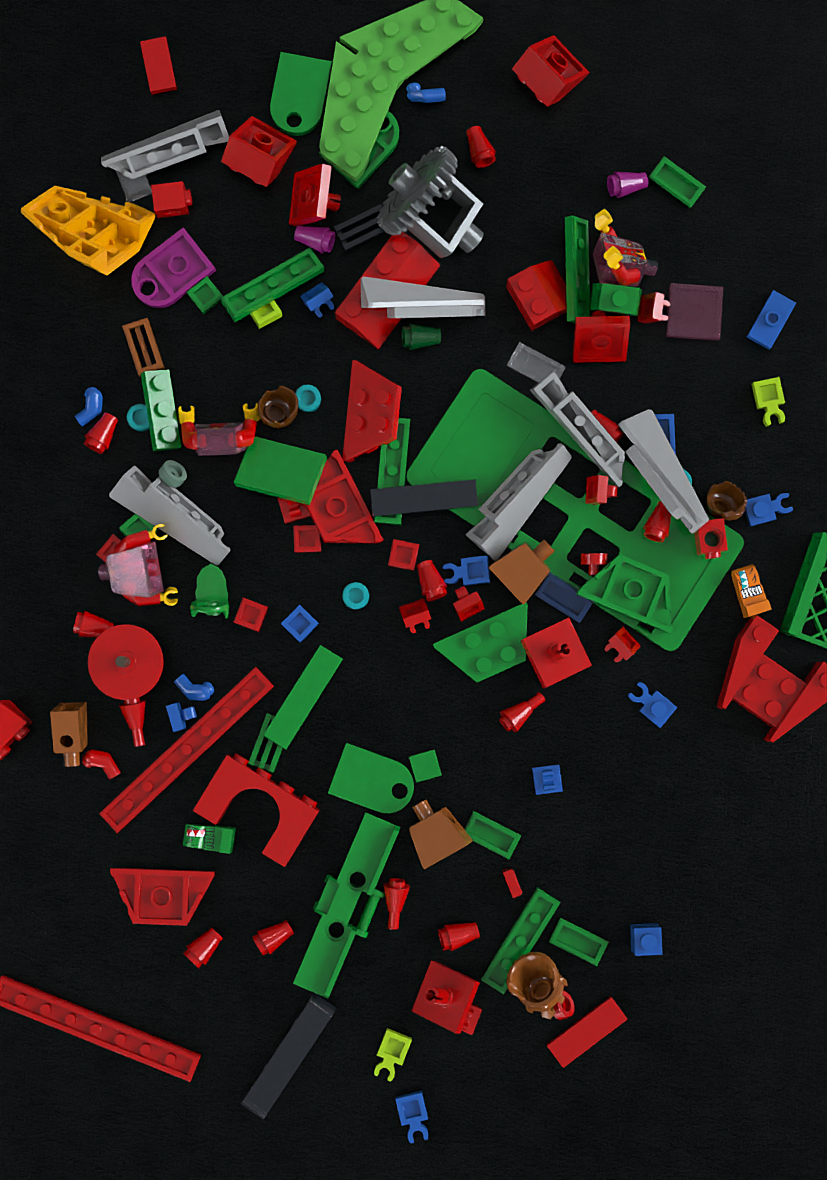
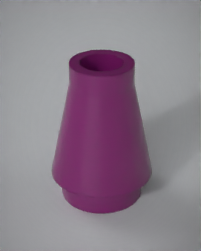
[607,172,648,198]
[294,225,335,253]

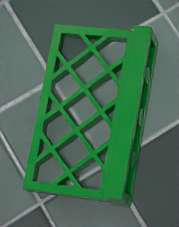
[779,532,827,649]

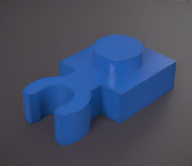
[745,493,793,527]
[443,555,491,586]
[628,682,677,728]
[395,1090,428,1143]

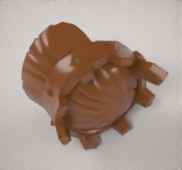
[506,952,568,1019]

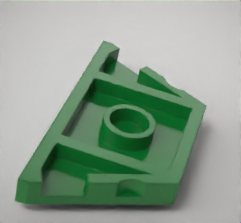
[576,554,673,634]
[433,603,528,682]

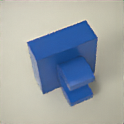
[300,282,334,317]
[166,703,197,732]
[532,764,563,795]

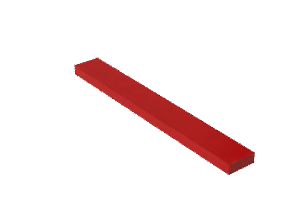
[99,667,274,833]
[0,975,201,1082]

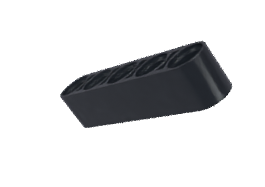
[240,993,336,1120]

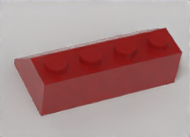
[335,231,440,350]

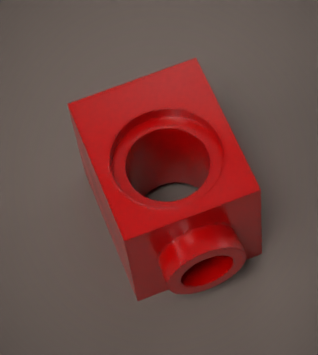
[151,181,192,218]
[694,518,728,559]

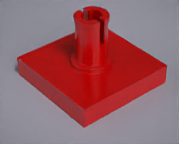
[289,164,341,226]
[573,311,630,363]
[520,618,592,689]
[412,961,480,1034]

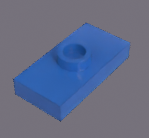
[747,290,796,350]

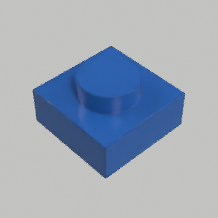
[281,605,319,643]

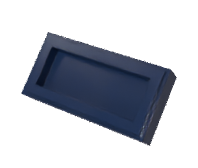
[535,572,593,623]

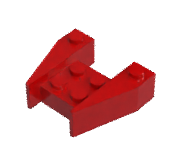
[717,615,827,742]

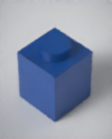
[630,923,663,956]

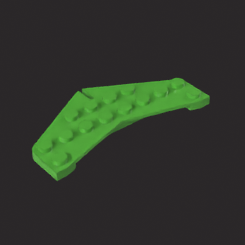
[320,0,483,182]

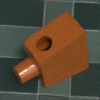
[489,540,555,605]
[50,702,87,767]
[409,800,473,869]

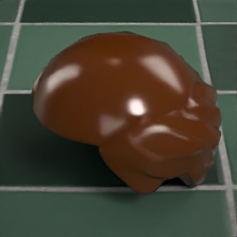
[706,481,747,521]

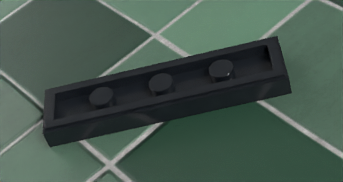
[369,479,478,517]

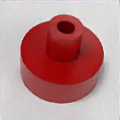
[581,553,607,575]
[553,990,574,1020]

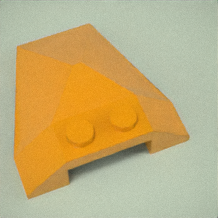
[21,186,155,275]

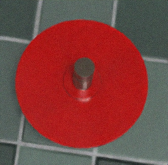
[88,624,164,700]

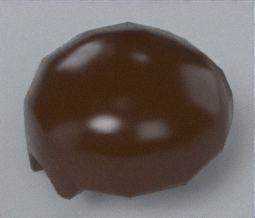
[258,386,298,428]

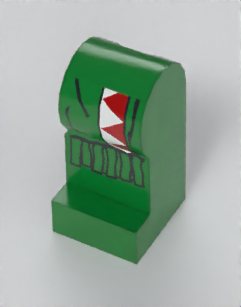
[183,823,236,854]

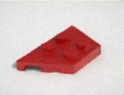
[343,360,402,462]
[305,450,383,543]
[110,867,215,926]

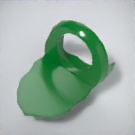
[190,563,229,619]

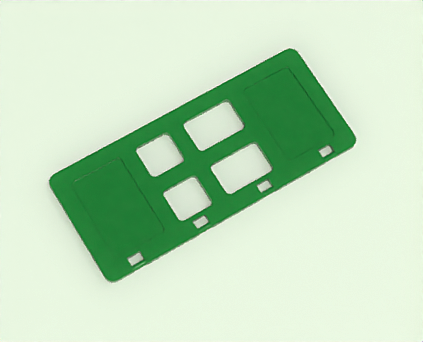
[407,369,744,651]

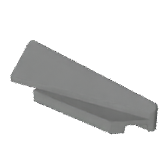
[101,110,229,179]
[361,277,485,318]
[530,371,625,487]
[618,410,709,534]
[466,443,572,561]
[109,465,230,565]

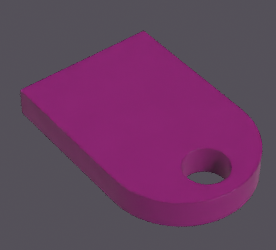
[131,228,216,308]

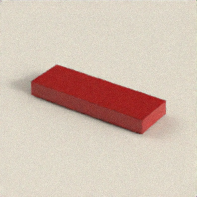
[546,996,627,1068]

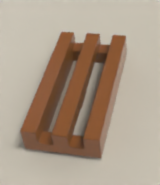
[122,318,165,377]

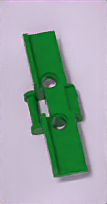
[293,813,400,999]

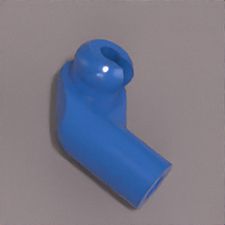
[406,83,446,103]
[75,387,103,427]
[174,674,214,701]

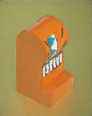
[732,564,772,618]

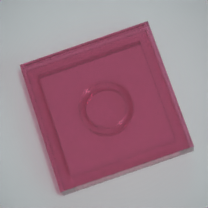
[666,283,723,341]

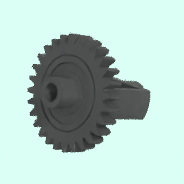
[377,146,484,258]

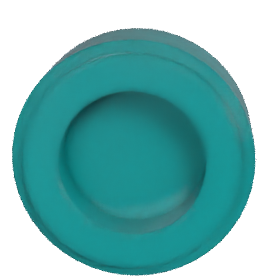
[295,385,321,412]
[127,404,149,432]
[343,582,369,609]

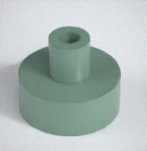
[159,460,187,488]

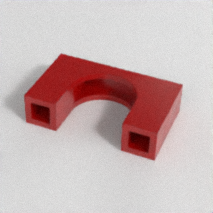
[193,753,320,867]

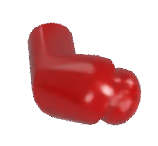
[82,749,121,780]

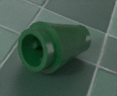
[402,323,441,350]

